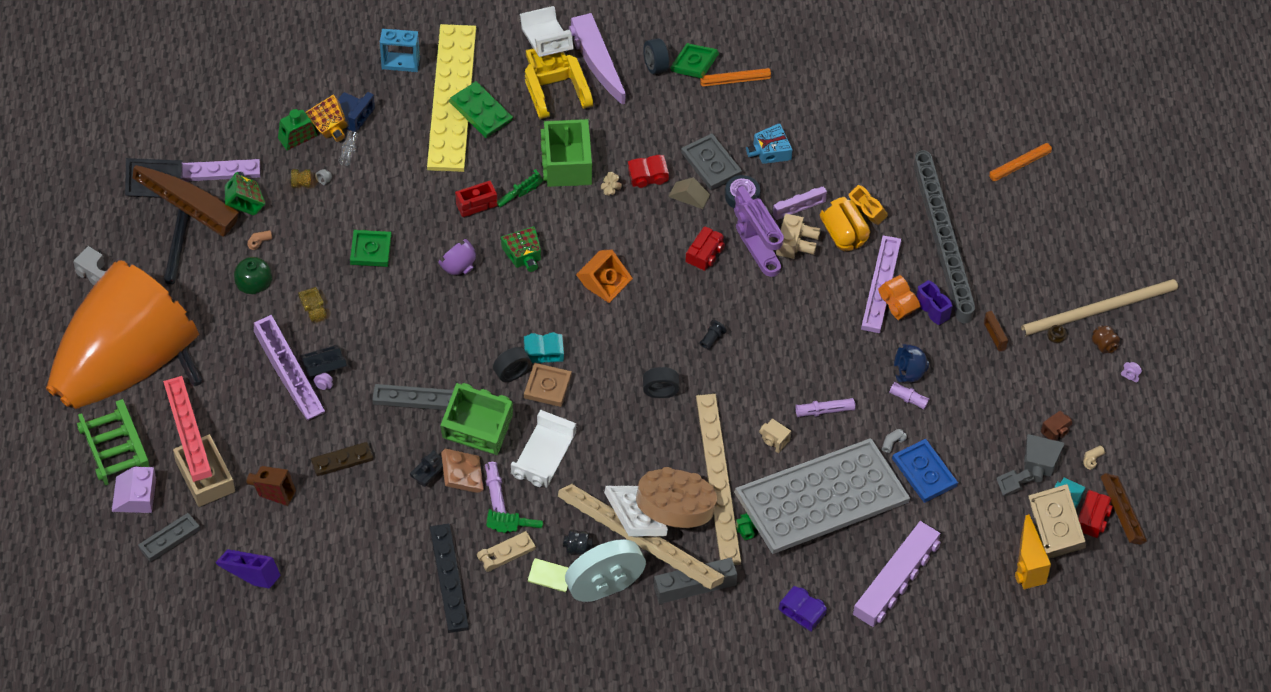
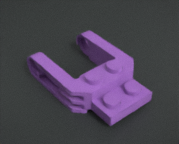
[734,186,784,277]

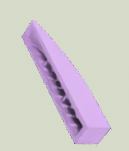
[569,13,625,104]
[254,315,325,421]

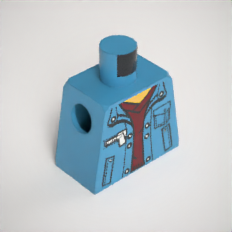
[746,124,792,164]

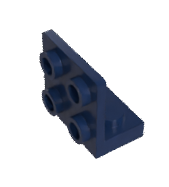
[338,92,375,133]

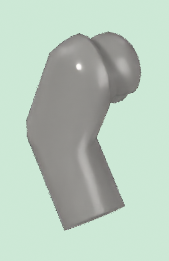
[882,429,907,453]

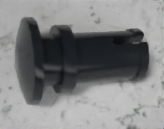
[699,320,727,350]

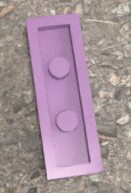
[773,186,827,220]

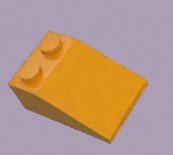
[1015,514,1051,589]

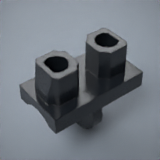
[410,450,443,487]

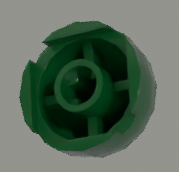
[234,257,272,294]

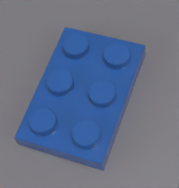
[892,439,958,503]

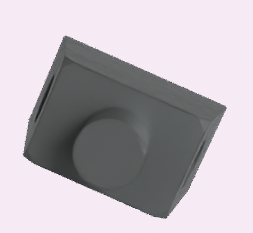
[1024,434,1064,482]

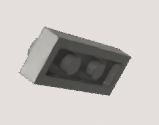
[138,513,200,562]

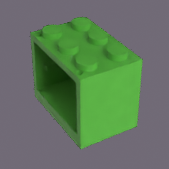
[541,119,592,187]
[440,383,513,455]

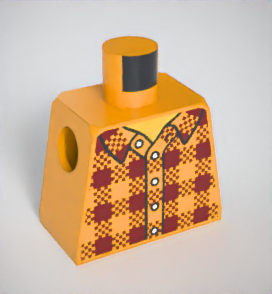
[305,94,348,142]

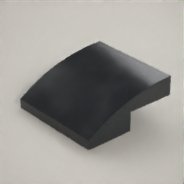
[300,345,347,376]

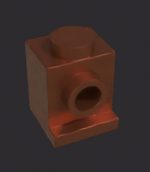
[1041,411,1072,441]

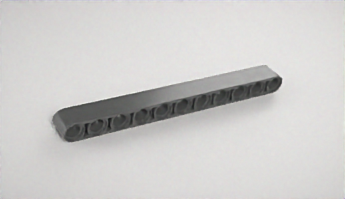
[914,150,975,323]

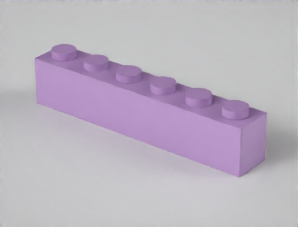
[853,521,941,627]

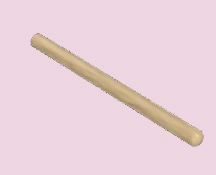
[1021,279,1178,336]

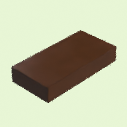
[984,311,1008,352]

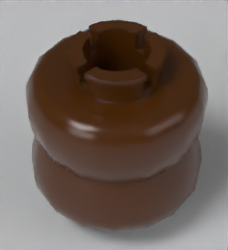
[1092,326,1120,353]

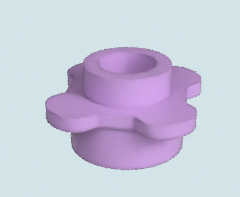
[1121,362,1142,382]

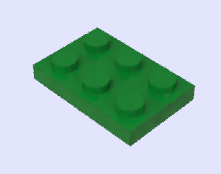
[449,81,513,138]

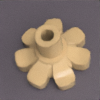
[601,172,622,196]

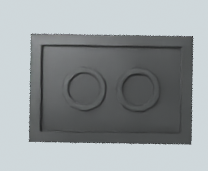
[681,134,742,190]

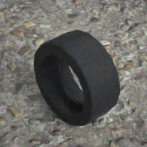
[493,347,532,382]
[643,367,679,398]

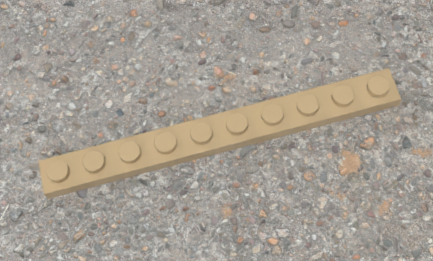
[696,394,741,565]
[558,484,724,589]

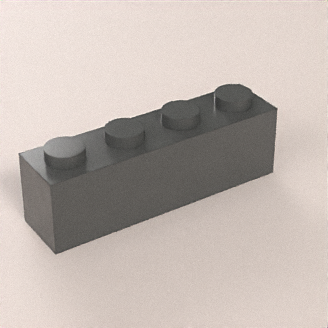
[654,557,737,604]

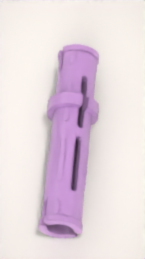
[795,398,855,417]
[485,462,506,514]

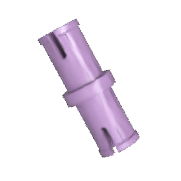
[889,382,930,410]

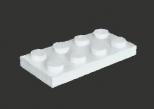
[604,486,668,537]

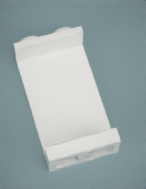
[520,6,573,57]
[511,410,576,488]

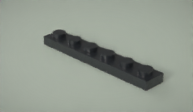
[430,523,469,633]

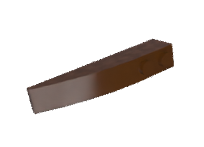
[132,165,239,237]

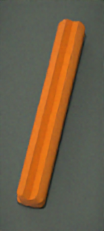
[700,68,771,86]
[989,143,1052,181]

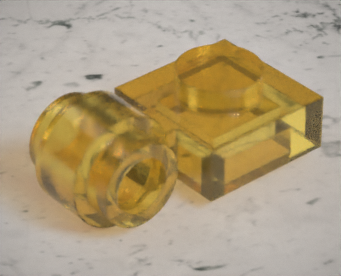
[298,287,326,322]

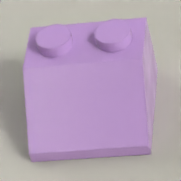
[112,467,156,513]

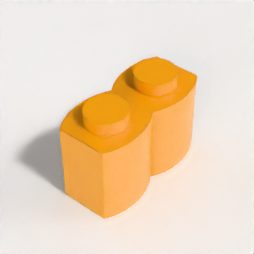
[849,185,888,225]

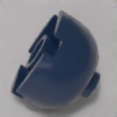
[894,344,929,383]

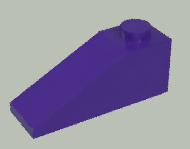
[216,549,281,588]

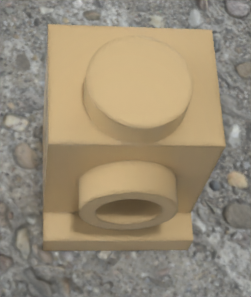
[759,419,791,453]

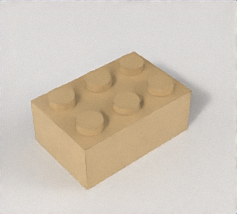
[173,434,235,507]

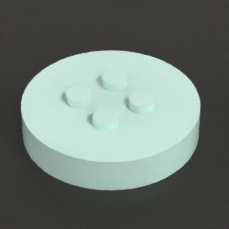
[565,540,646,602]

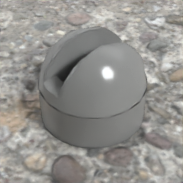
[315,169,332,185]

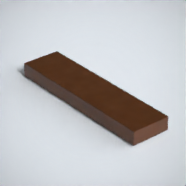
[1101,473,1147,545]

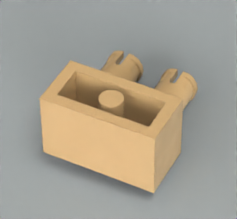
[776,214,821,259]

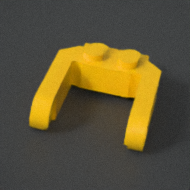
[525,49,593,119]

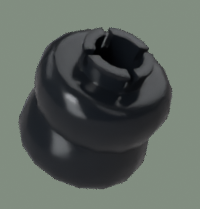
[563,530,592,555]

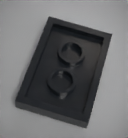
[125,158,183,197]

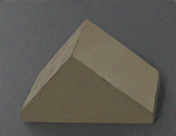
[669,177,710,209]

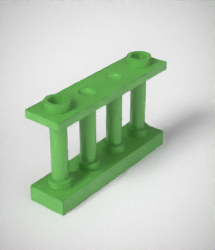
[77,399,150,485]

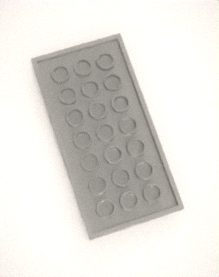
[734,438,910,554]

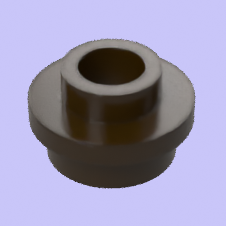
[1047,325,1067,343]

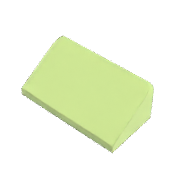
[528,558,568,592]

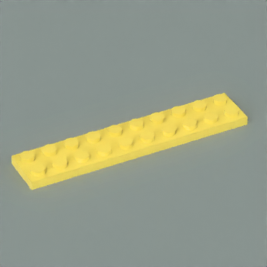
[427,24,476,172]

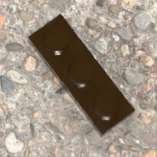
[311,442,373,477]

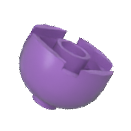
[438,239,476,275]

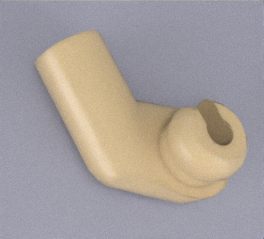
[1083,445,1105,469]

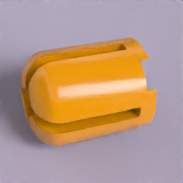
[820,197,870,251]

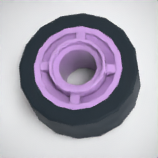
[725,175,760,209]

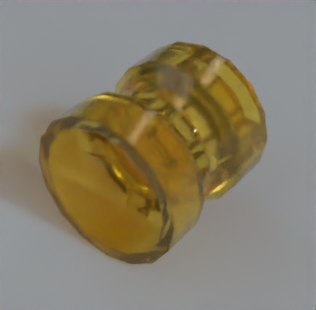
[291,169,311,188]

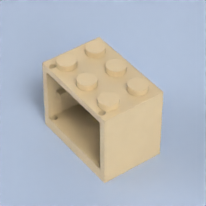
[1029,484,1086,559]

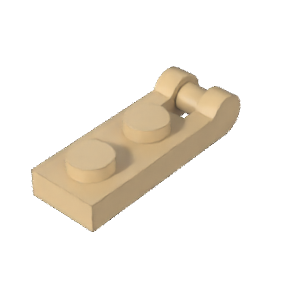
[477,531,536,572]

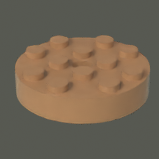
[636,467,717,528]

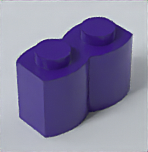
[916,280,952,325]
[779,586,827,632]

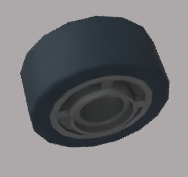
[643,38,669,74]

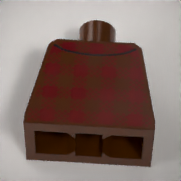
[247,466,296,506]

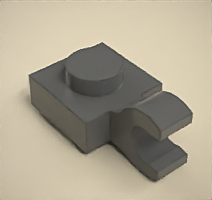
[997,469,1035,496]

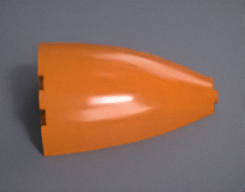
[46,260,199,409]

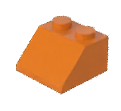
[576,250,633,303]

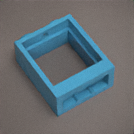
[380,29,420,72]

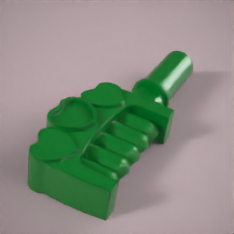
[497,169,543,208]
[486,509,543,533]

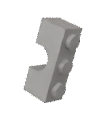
[73,246,106,285]

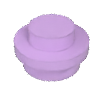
[314,373,333,390]

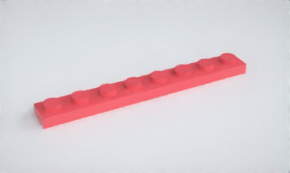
[163,376,212,482]

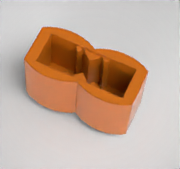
[878,275,920,320]

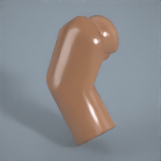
[248,230,272,250]

